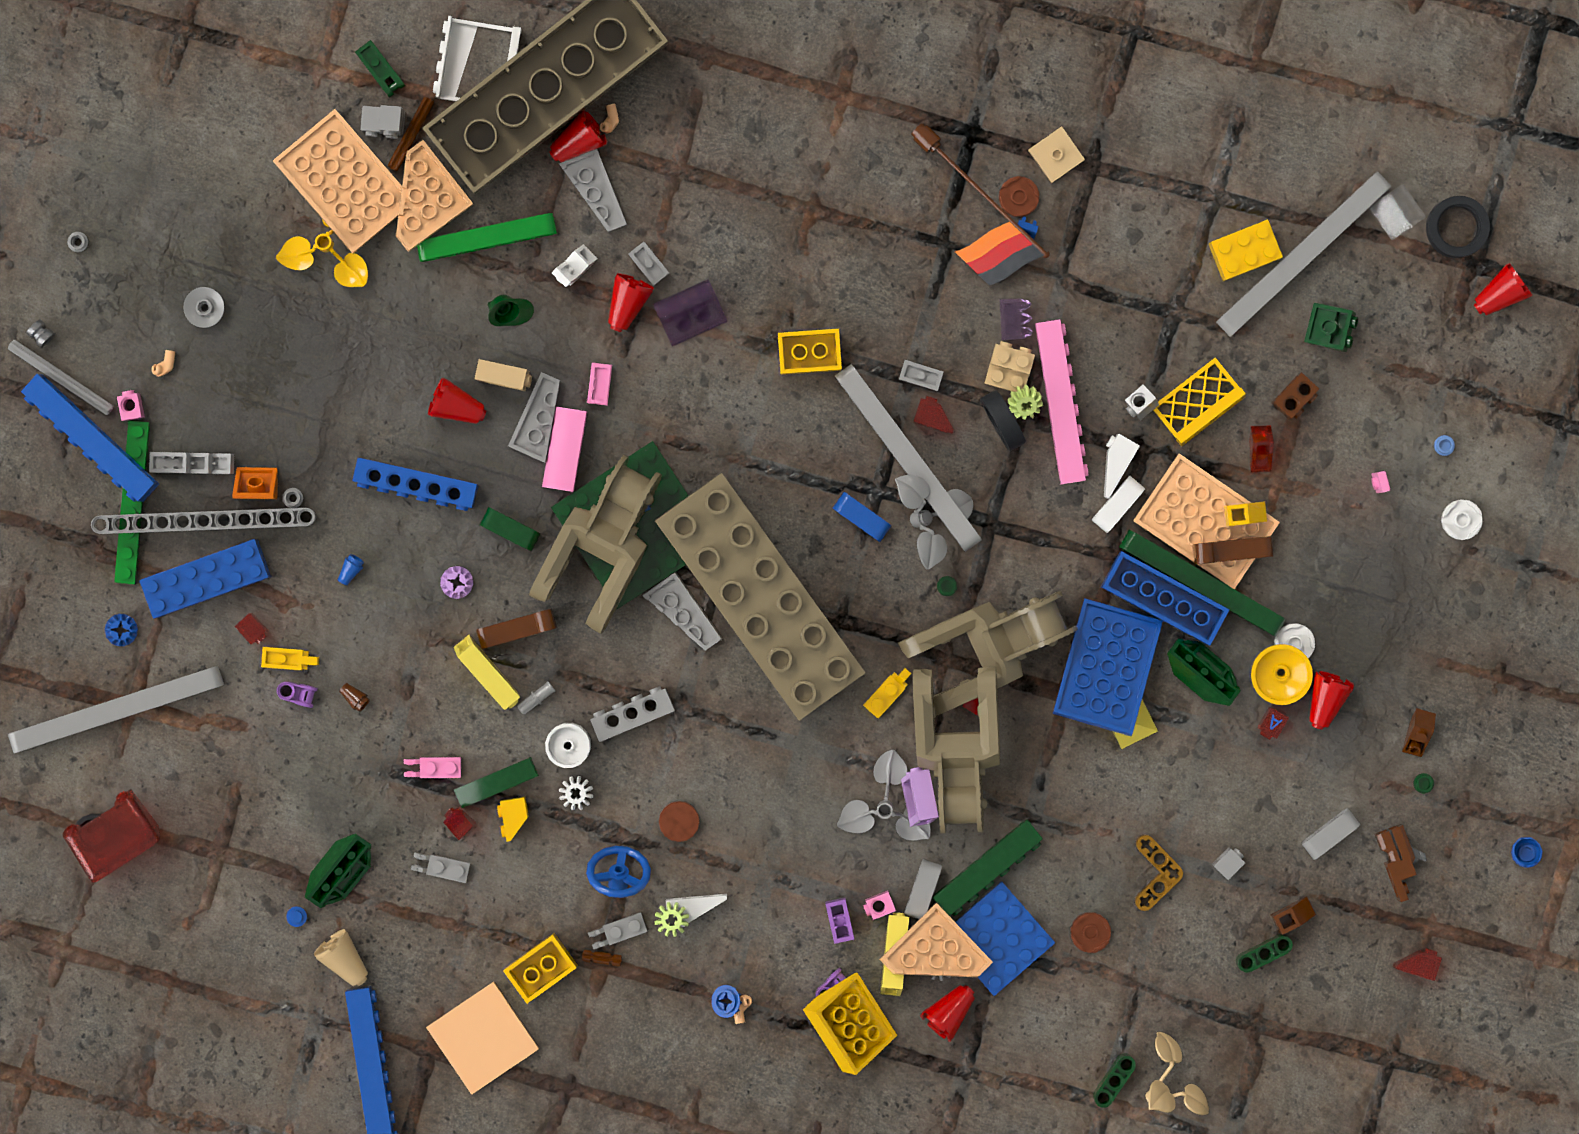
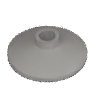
[183,287,224,328]

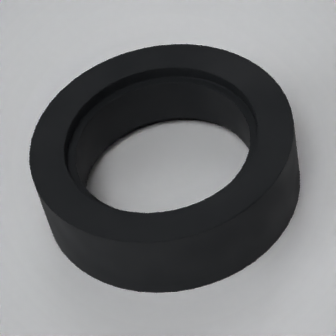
[1426,196,1490,258]
[980,390,1026,452]

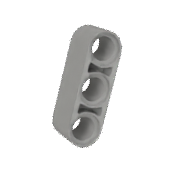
[1301,808,1360,860]
[904,859,942,920]

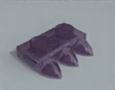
[999,298,1033,341]

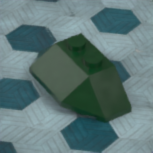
[1167,638,1241,706]
[305,833,371,908]

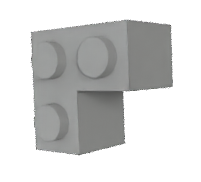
[360,105,405,139]

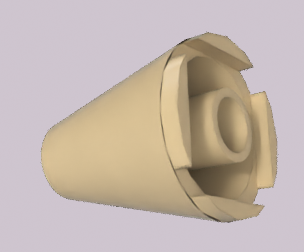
[314,929,368,986]

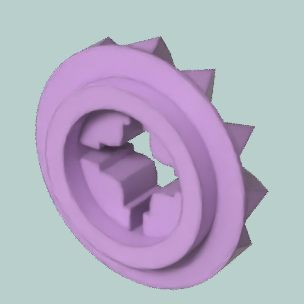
[441,566,473,599]

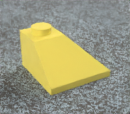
[1113,700,1158,749]

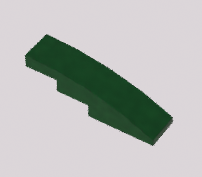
[454,757,539,808]

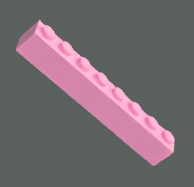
[1035,320,1089,485]

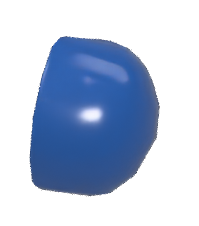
[1511,837,1543,868]

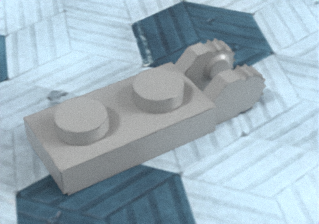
[411,852,471,883]
[588,912,648,949]

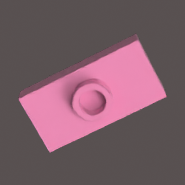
[587,363,612,406]
[1371,471,1390,493]

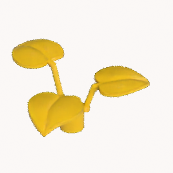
[276,219,368,287]

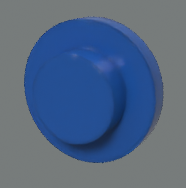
[286,906,307,927]

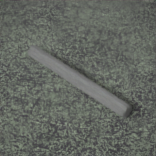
[8,340,113,415]

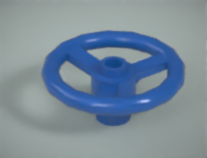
[586,846,651,898]

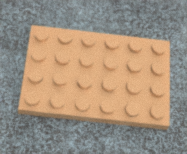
[273,109,402,254]
[1133,454,1280,589]

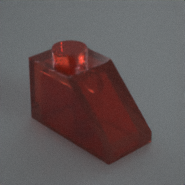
[913,396,954,434]
[1249,425,1274,472]
[443,806,476,840]
[1393,948,1442,981]

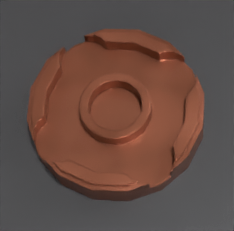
[999,176,1039,217]
[659,801,699,842]
[1070,912,1111,953]

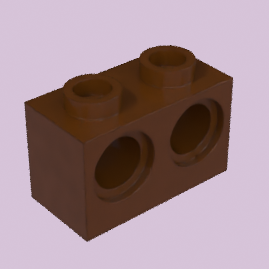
[1272,372,1319,419]

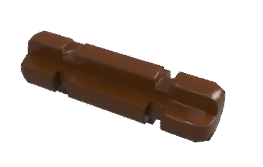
[582,950,622,966]

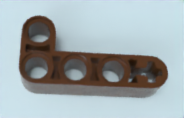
[1192,536,1273,564]
[476,608,557,649]

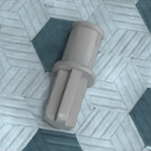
[517,681,556,714]

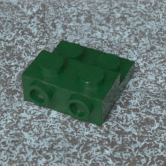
[1304,303,1358,352]

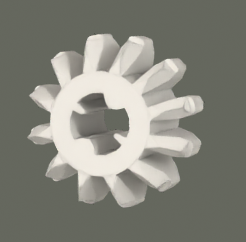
[559,776,593,810]

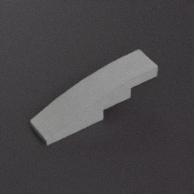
[149,452,234,474]

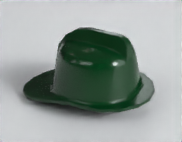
[488,295,534,326]

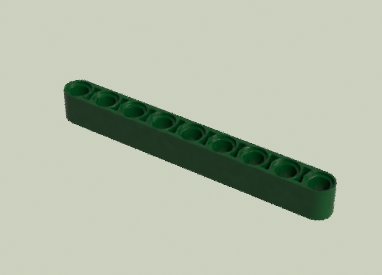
[1119,530,1286,637]

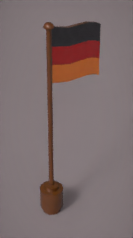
[911,123,1050,285]

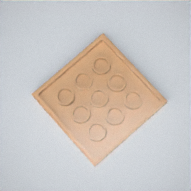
[426,981,539,1094]

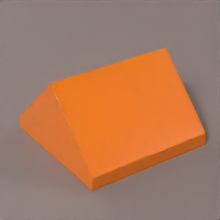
[232,467,278,499]

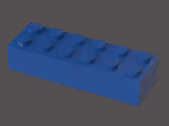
[139,539,271,619]
[1101,551,1229,646]

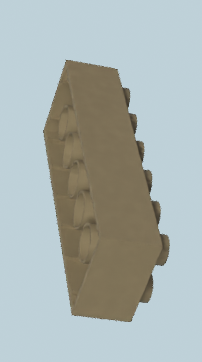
[423,0,668,195]
[655,472,865,721]

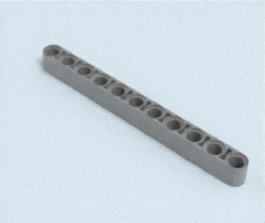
[1216,171,1391,337]
[835,364,982,552]
[91,508,316,534]
[8,666,224,753]

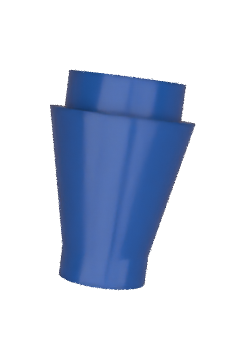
[337,554,364,586]

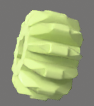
[1008,384,1043,420]
[655,902,689,937]

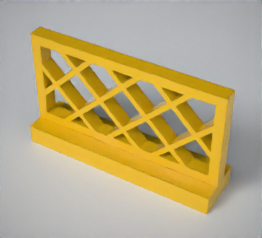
[1153,357,1246,447]

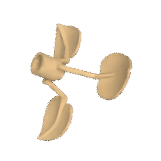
[1146,1032,1209,1115]

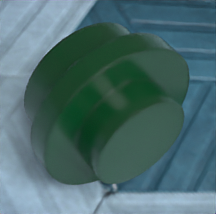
[937,576,957,596]
[1413,773,1434,794]

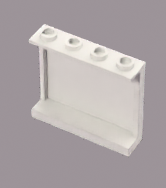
[433,16,522,101]

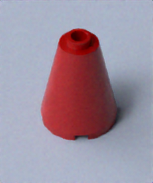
[549,110,608,163]
[1474,263,1533,316]
[608,273,654,332]
[427,378,487,424]
[1309,671,1355,730]
[920,985,975,1042]

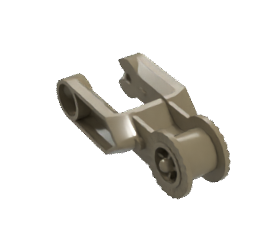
[529,455,662,634]
[898,591,1078,716]
[913,666,1000,834]

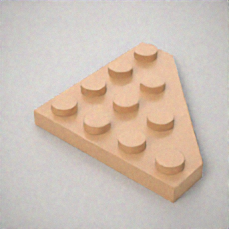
[396,140,473,252]
[879,903,993,977]

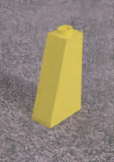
[454,635,520,710]
[880,913,909,996]

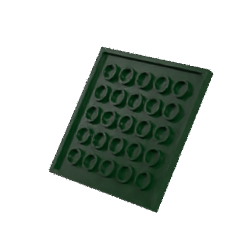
[551,441,689,609]

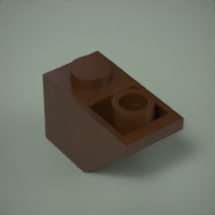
[1402,708,1436,757]
[1270,896,1316,935]

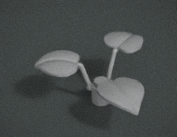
[895,475,973,569]
[837,750,931,841]

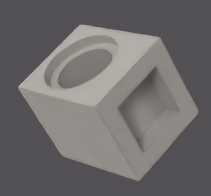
[1125,385,1159,420]
[1212,847,1245,880]

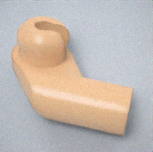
[600,104,619,133]
[151,350,176,377]
[734,995,752,1024]

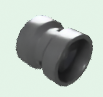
[26,319,55,348]

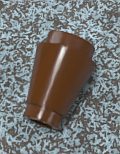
[339,683,370,712]

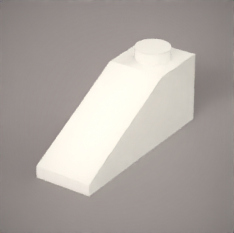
[1104,434,1139,499]
[666,894,727,927]

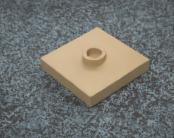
[1028,126,1085,183]

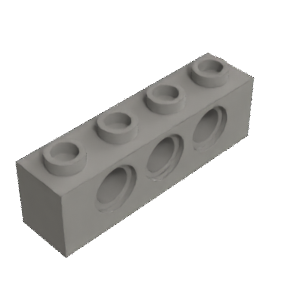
[590,686,675,742]

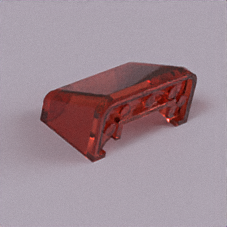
[63,789,160,883]

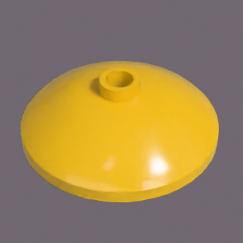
[1251,644,1313,705]

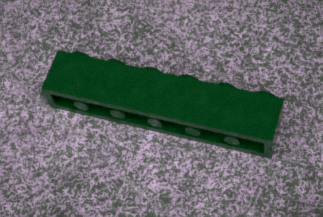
[933,819,1043,916]

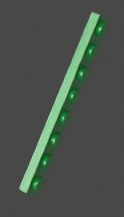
[114,421,150,584]

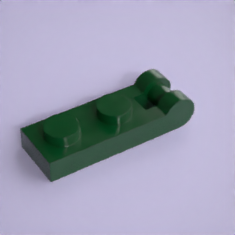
[355,40,406,98]

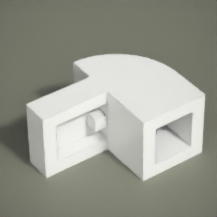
[552,244,598,287]

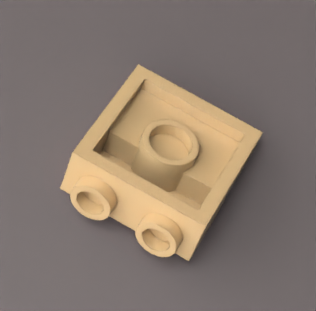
[984,341,1035,392]

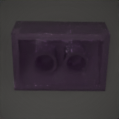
[653,279,727,346]

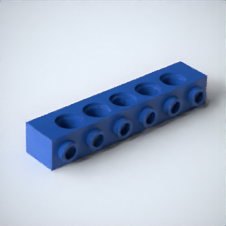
[353,458,478,511]

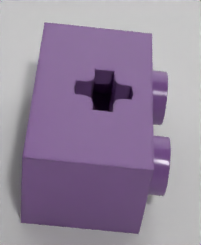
[825,897,854,944]

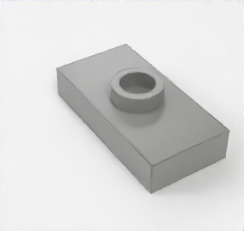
[628,242,670,286]
[899,360,943,391]

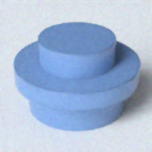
[1434,435,1455,456]

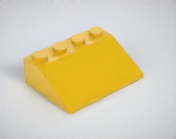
[803,973,897,1075]

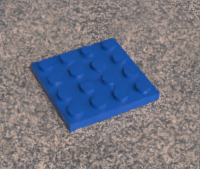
[955,881,1055,996]

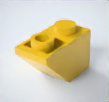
[1224,501,1267,526]
[497,797,529,842]

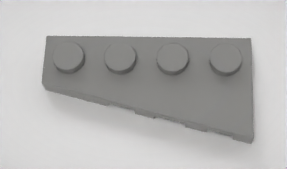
[559,149,627,232]
[508,372,560,463]
[642,572,722,650]

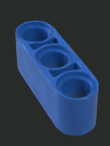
[832,492,892,542]

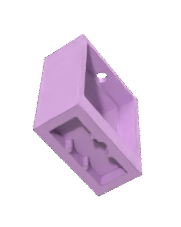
[901,767,939,827]

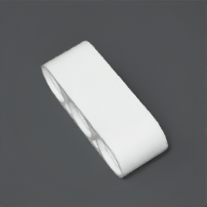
[1092,476,1145,533]

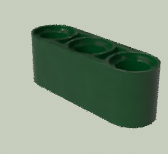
[479,507,541,552]
[1236,934,1293,973]
[1093,1053,1136,1108]

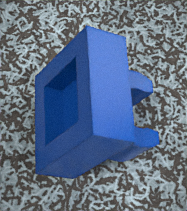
[1018,217,1039,239]

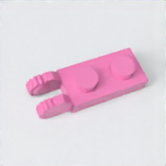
[404,757,461,778]

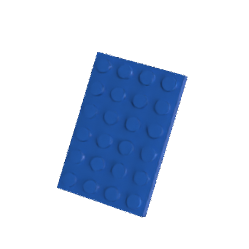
[1053,598,1163,736]

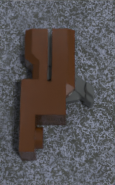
[1375,824,1427,902]

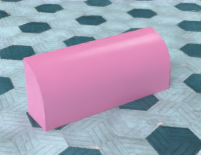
[542,407,587,492]

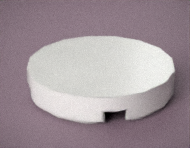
[1441,500,1483,540]
[1274,623,1315,658]

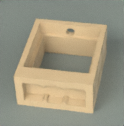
[475,359,532,391]

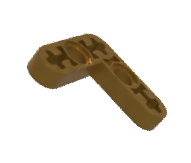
[1135,835,1183,911]

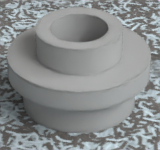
[68,232,88,252]
[283,488,303,508]

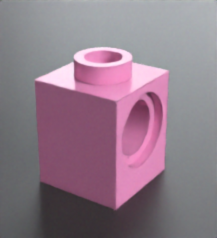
[117,390,145,422]
[863,890,896,920]

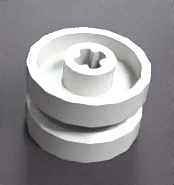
[545,723,591,768]

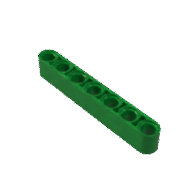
[417,213,557,262]

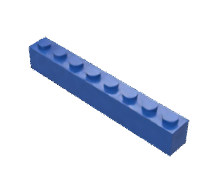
[21,374,159,502]
[345,986,398,1134]

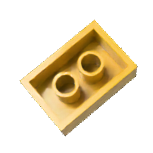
[1209,220,1283,282]
[778,329,842,375]
[503,933,578,1004]

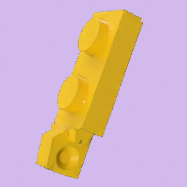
[261,647,319,670]
[863,668,911,718]

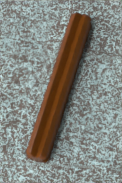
[388,97,434,171]

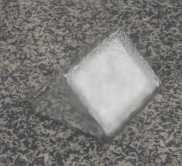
[1369,184,1426,240]

